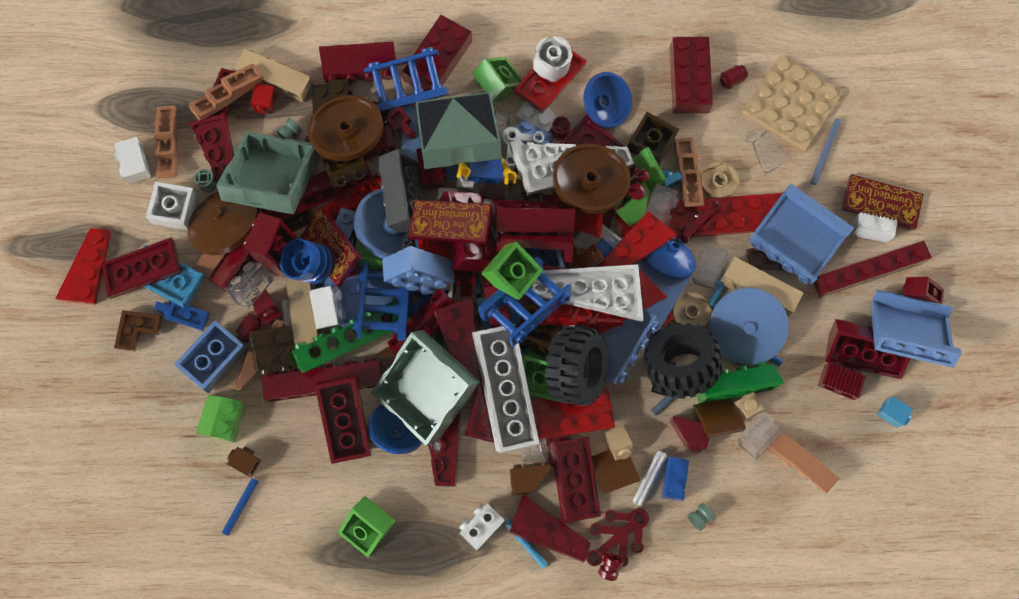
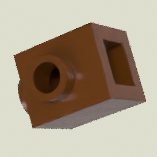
[227,446,261,477]

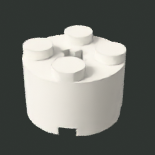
[533,36,572,82]

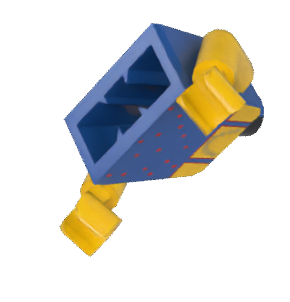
[456,155,517,184]

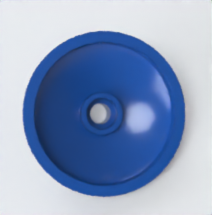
[583,72,632,128]
[644,239,696,280]
[368,404,423,454]

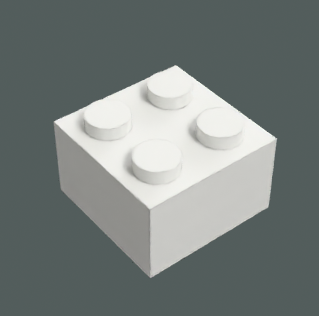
[146,182,198,230]

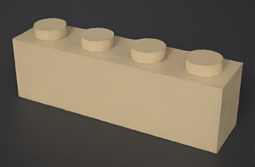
[234,49,313,103]
[720,256,803,317]
[285,276,321,353]

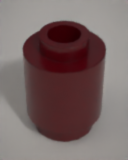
[720,65,748,89]
[235,313,262,343]

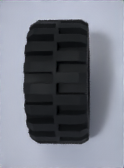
[644,322,722,399]
[545,326,609,406]

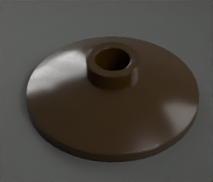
[283,209,314,232]

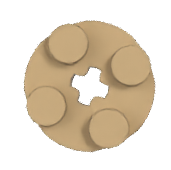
[701,162,739,198]
[672,293,712,327]

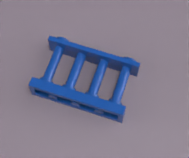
[364,47,449,113]
[478,257,571,347]
[354,262,410,341]

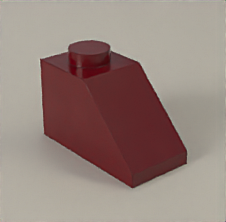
[903,277,944,304]
[670,416,709,453]

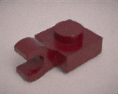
[385,105,417,140]

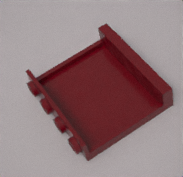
[496,232,574,263]

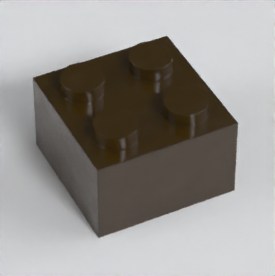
[627,112,679,166]

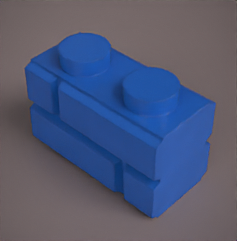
[661,457,689,501]

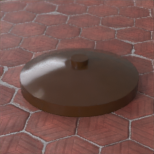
[308,95,384,161]
[552,144,631,214]
[187,192,260,255]

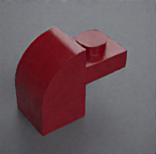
[249,290,282,325]

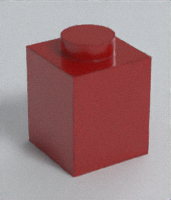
[250,83,277,114]

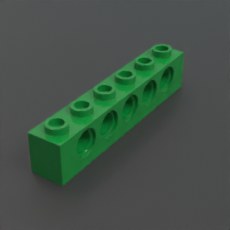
[291,301,409,373]

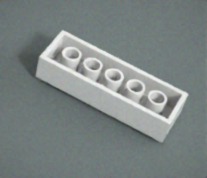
[472,324,539,453]

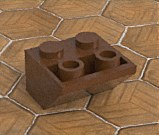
[509,462,551,496]

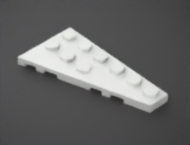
[508,141,634,196]
[530,265,643,322]

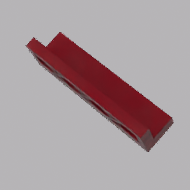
[387,288,456,355]

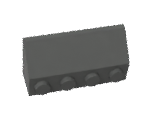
[378,149,424,232]

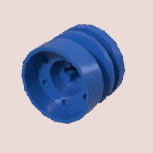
[280,238,333,284]

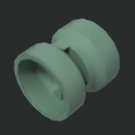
[276,118,302,140]
[194,169,217,193]
[687,503,716,531]

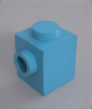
[876,396,913,428]

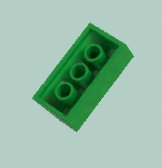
[697,362,784,404]

